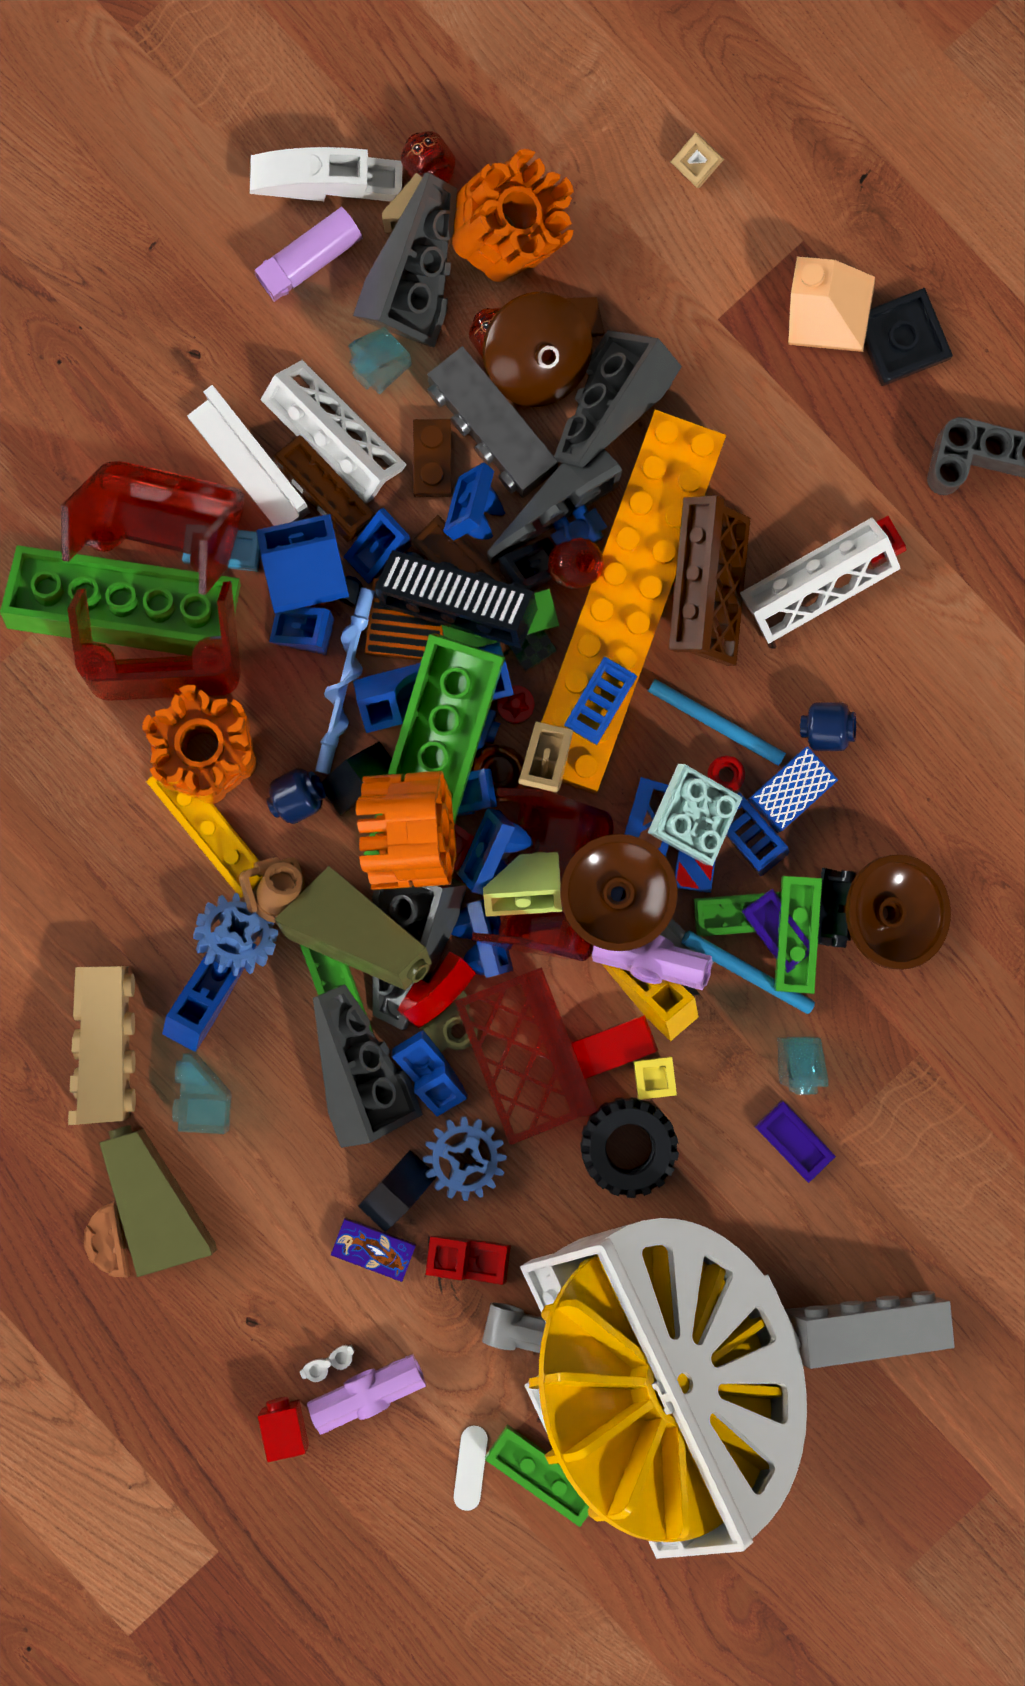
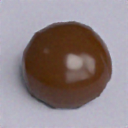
[470,745,524,802]

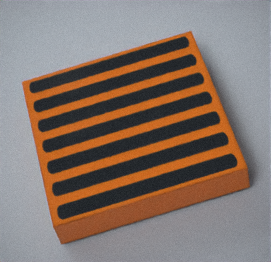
[365,578,443,661]

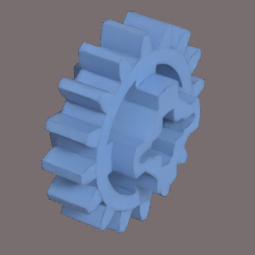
[193,893,278,976]
[423,1116,507,1201]

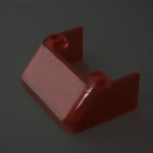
[61,461,244,595]
[67,581,241,701]
[472,788,614,961]

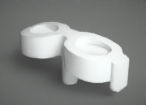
[300,1345,355,1382]

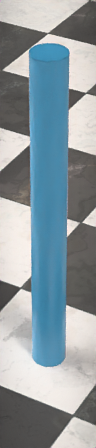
[648,679,786,766]
[681,931,815,1014]

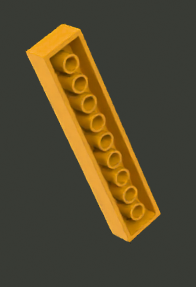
[541,410,726,795]

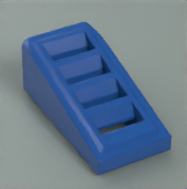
[564,657,637,745]
[726,792,790,876]

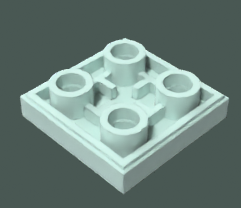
[647,764,743,866]

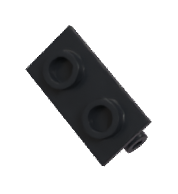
[818,868,856,948]

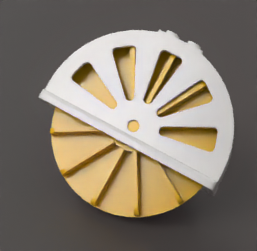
[520,1218,807,1559]

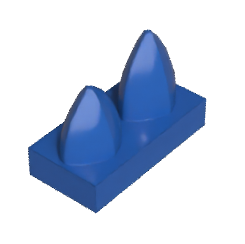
[443,462,505,541]
[458,808,533,895]
[451,899,514,978]

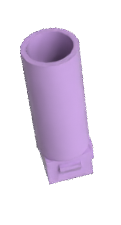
[255,207,363,302]

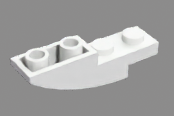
[250,147,403,202]

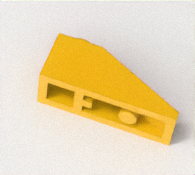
[590,946,699,1041]

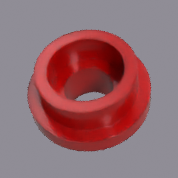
[707,756,745,792]

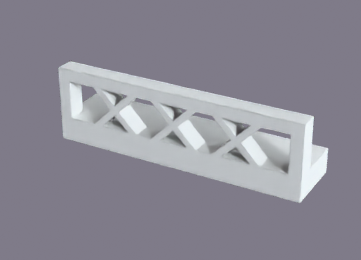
[260,360,407,504]
[187,385,310,526]
[740,518,901,644]

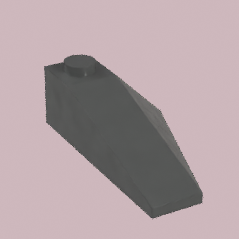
[353,173,458,347]
[554,330,682,467]
[487,449,622,565]
[372,878,467,1030]
[313,984,423,1148]

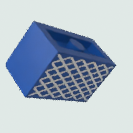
[747,746,838,833]

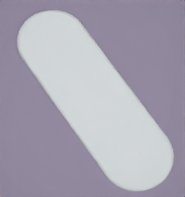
[454,1426,488,1511]

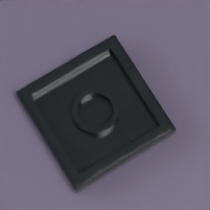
[864,288,953,386]

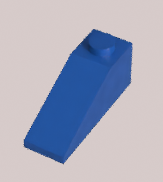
[162,931,257,1052]

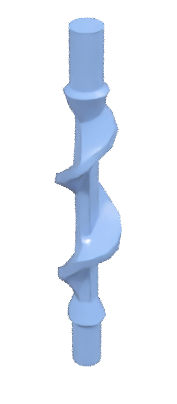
[315,588,375,774]

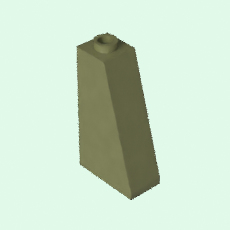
[275,866,432,990]
[99,1125,217,1277]

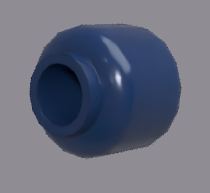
[800,702,856,751]
[267,768,326,824]

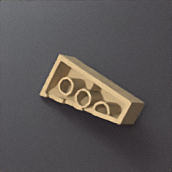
[68,966,136,1125]

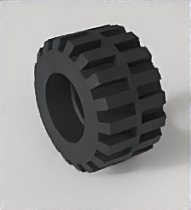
[580,1097,679,1198]

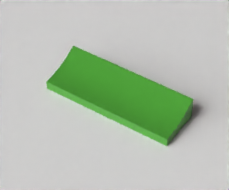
[0,545,241,662]
[364,633,505,855]

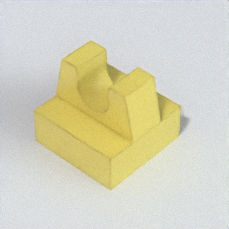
[633,1056,677,1100]

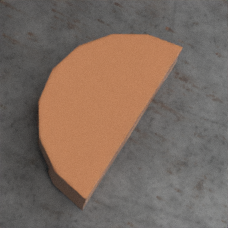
[84,1201,130,1277]

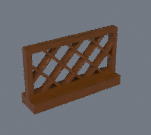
[669,496,751,666]

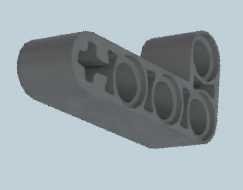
[927,417,1025,495]

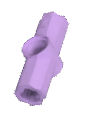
[592,935,713,990]
[307,1354,426,1435]

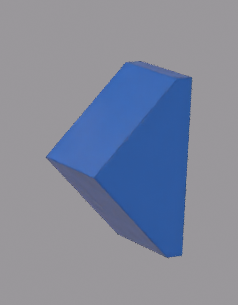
[344,508,412,584]
[269,607,335,655]

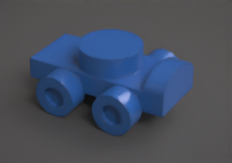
[550,505,607,557]

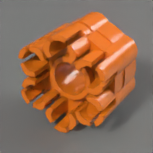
[452,149,574,282]
[142,685,257,804]
[356,771,456,890]

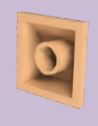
[788,257,875,352]

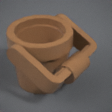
[239,857,306,923]

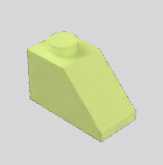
[483,852,562,917]

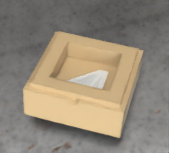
[671,132,724,188]

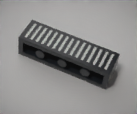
[375,550,538,648]

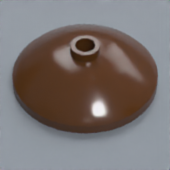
[483,291,592,407]
[560,834,678,951]
[846,854,951,970]

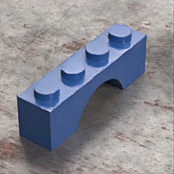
[353,642,514,733]

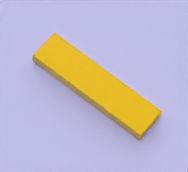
[146,776,263,898]

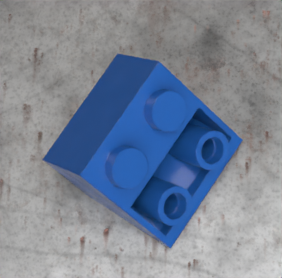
[256,514,349,614]

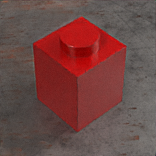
[257,1397,309,1463]

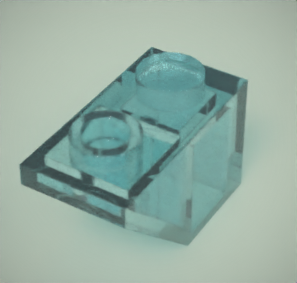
[348,327,412,394]
[777,1036,828,1095]
[172,1052,232,1134]

